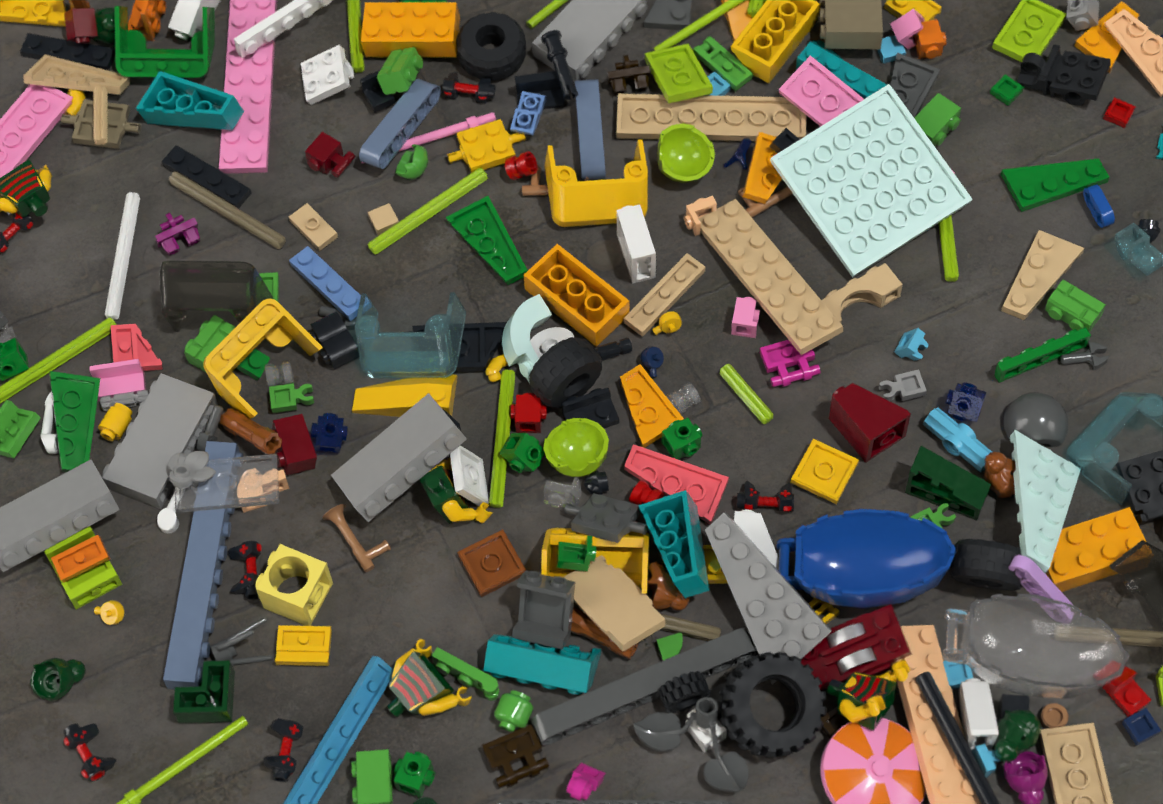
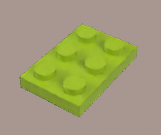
[992,0,1067,62]
[645,44,713,104]

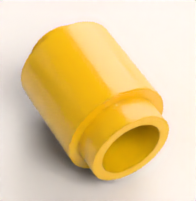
[98,403,133,441]

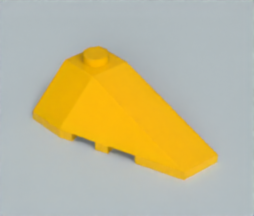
[352,373,458,417]

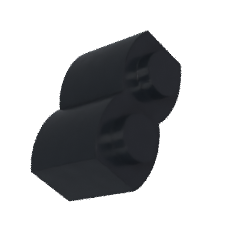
[309,311,361,370]

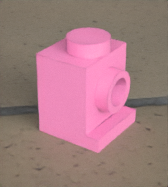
[731,297,760,338]

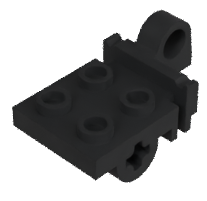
[1016,44,1111,106]
[1116,450,1163,525]

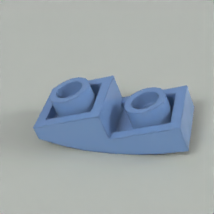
[510,91,546,135]

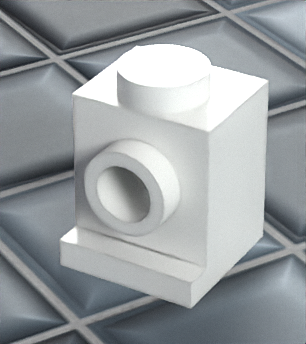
[686,708,727,753]

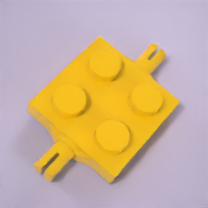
[447,119,526,173]

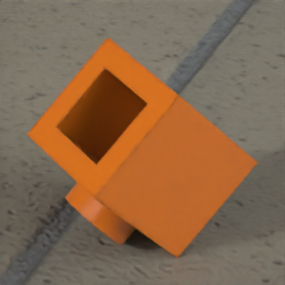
[913,19,947,59]

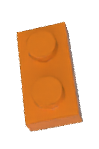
[51,535,110,582]

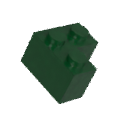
[173,661,235,723]

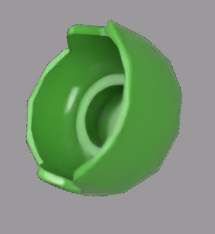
[395,144,428,180]

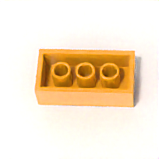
[361,2,460,57]
[524,244,630,347]
[1045,507,1152,592]

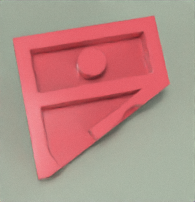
[111,324,162,371]

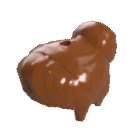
[984,452,1016,498]
[647,562,689,610]

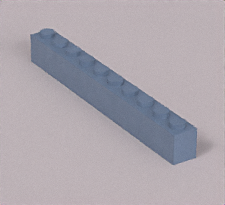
[163,441,243,690]

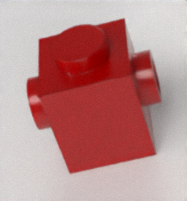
[511,393,547,433]

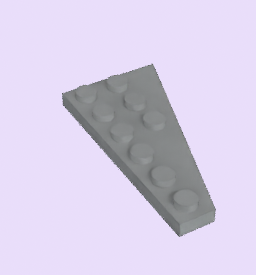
[705,512,832,684]

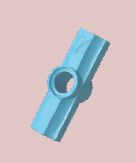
[923,407,992,472]

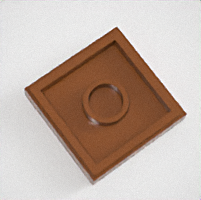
[457,529,527,597]

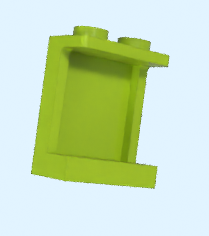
[44,527,122,610]

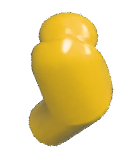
[65,89,86,115]
[485,354,508,382]

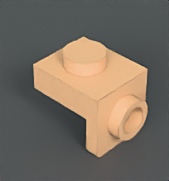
[684,196,717,236]

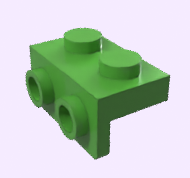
[0,400,41,458]

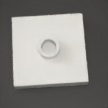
[450,445,489,506]

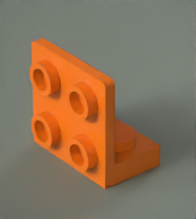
[128,0,166,41]

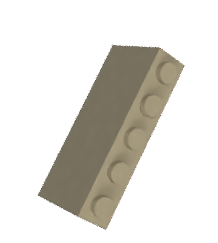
[819,0,883,49]

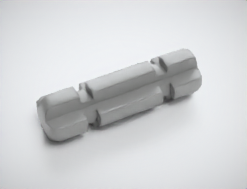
[100,390,149,411]

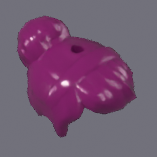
[1004,751,1048,804]

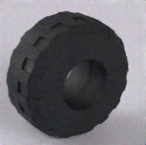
[457,12,526,81]
[529,337,602,408]
[948,539,1023,591]

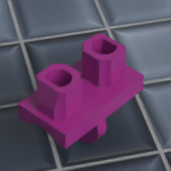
[155,213,200,256]

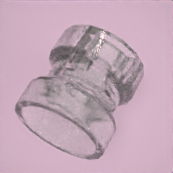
[265,360,294,387]
[666,382,701,415]

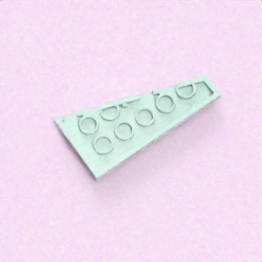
[1010,430,1081,573]

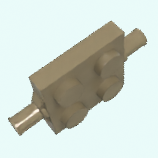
[61,99,141,149]

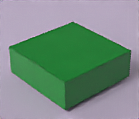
[990,74,1024,106]

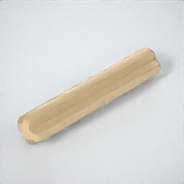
[93,86,107,145]

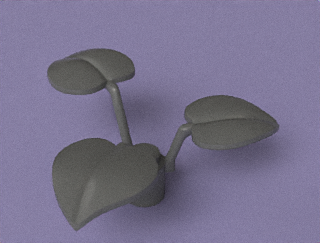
[634,682,749,792]

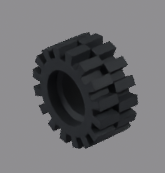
[658,671,711,713]

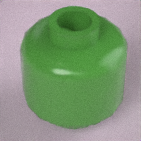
[494,690,533,732]

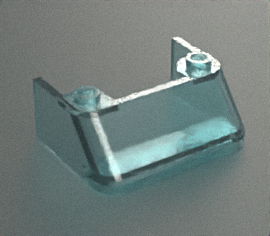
[355,292,466,378]
[1066,392,1163,505]

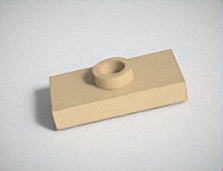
[289,203,338,251]

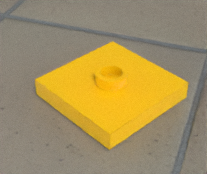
[790,439,859,505]

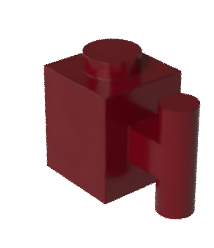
[64,8,98,44]
[305,132,355,178]

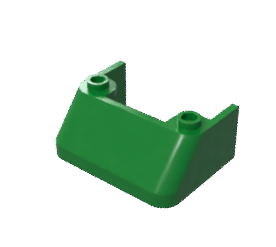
[114,6,215,78]

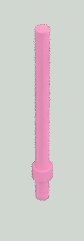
[361,112,496,164]

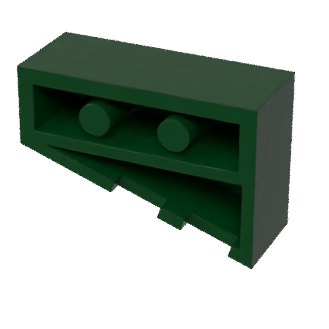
[905,446,991,520]

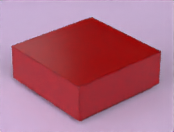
[1103,97,1136,128]

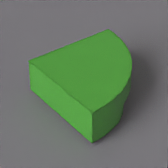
[656,632,683,661]

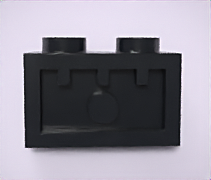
[562,388,619,428]

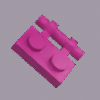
[759,340,821,387]

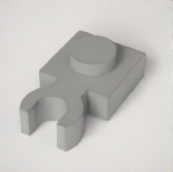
[879,369,927,401]

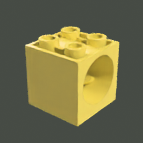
[255,544,333,626]

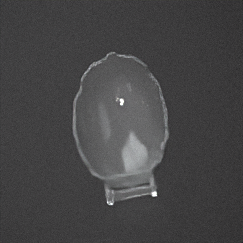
[943,593,1129,699]

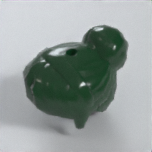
[93,8,115,44]
[30,658,86,702]
[995,710,1041,762]

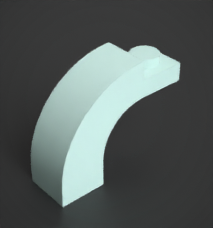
[502,294,552,384]

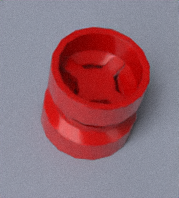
[505,151,538,180]
[629,480,664,505]

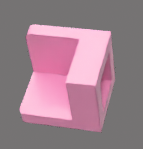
[891,9,925,50]

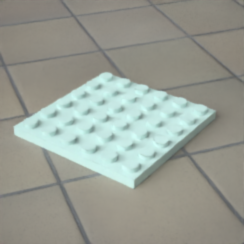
[770,84,973,278]

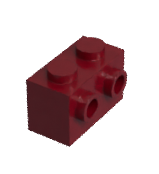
[272,414,317,475]

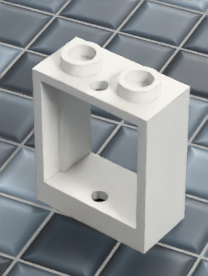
[616,205,656,284]

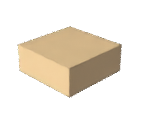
[368,203,399,235]

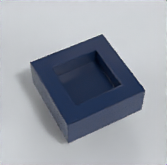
[1122,708,1161,746]

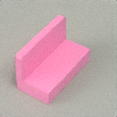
[89,359,146,402]

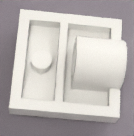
[301,45,354,105]

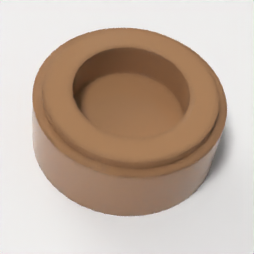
[1040,703,1069,729]

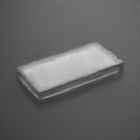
[175,454,279,513]

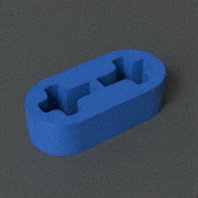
[1083,185,1115,228]

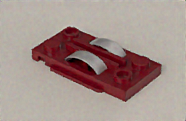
[801,604,912,691]

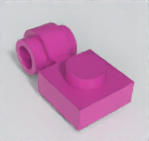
[566,763,606,801]

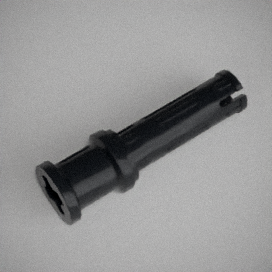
[541,30,578,100]

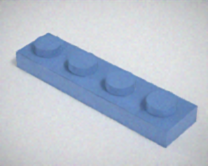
[289,246,369,321]

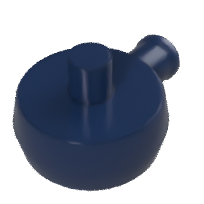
[641,346,664,378]

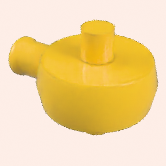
[652,311,682,335]
[94,600,124,625]

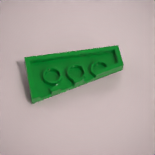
[1001,159,1110,212]
[446,196,528,285]
[49,371,101,473]

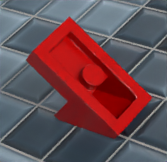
[1094,661,1151,717]

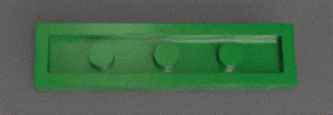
[994,328,1091,383]

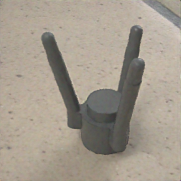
[211,617,273,666]

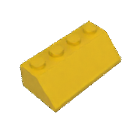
[731,0,820,83]

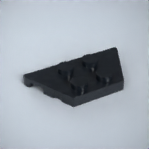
[412,322,507,373]

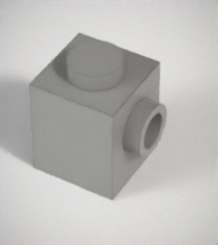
[1067,0,1099,31]

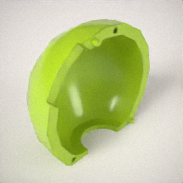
[657,123,715,183]
[543,418,609,477]

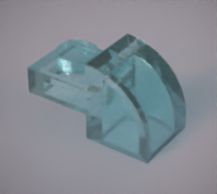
[1115,223,1163,276]

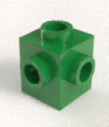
[0,338,29,381]
[662,417,703,460]
[499,433,545,473]
[394,751,435,798]

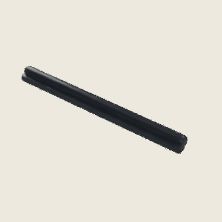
[916,671,1000,804]

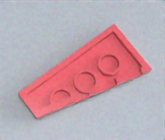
[624,444,729,525]

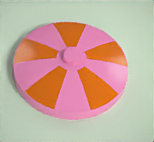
[821,718,926,804]

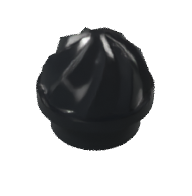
[1135,219,1161,243]
[584,470,609,495]

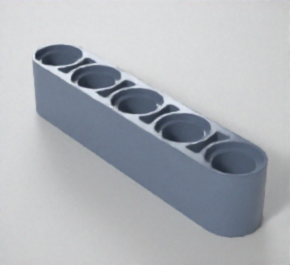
[359,79,441,169]
[575,79,606,181]

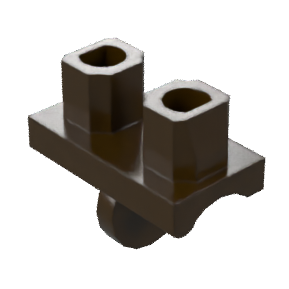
[607,55,650,95]

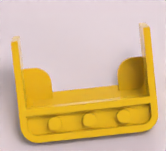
[544,140,648,227]
[203,299,322,419]
[541,528,649,594]

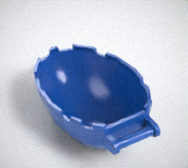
[777,509,956,609]

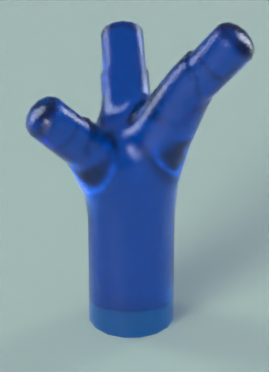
[723,138,751,170]

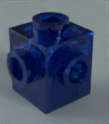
[945,383,987,422]
[311,413,348,453]

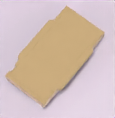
[564,555,665,652]

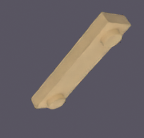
[624,253,706,337]

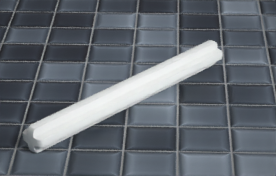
[105,192,140,320]

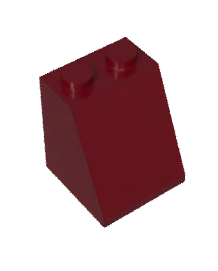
[829,383,911,463]

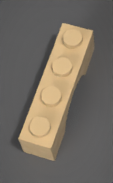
[822,263,903,323]

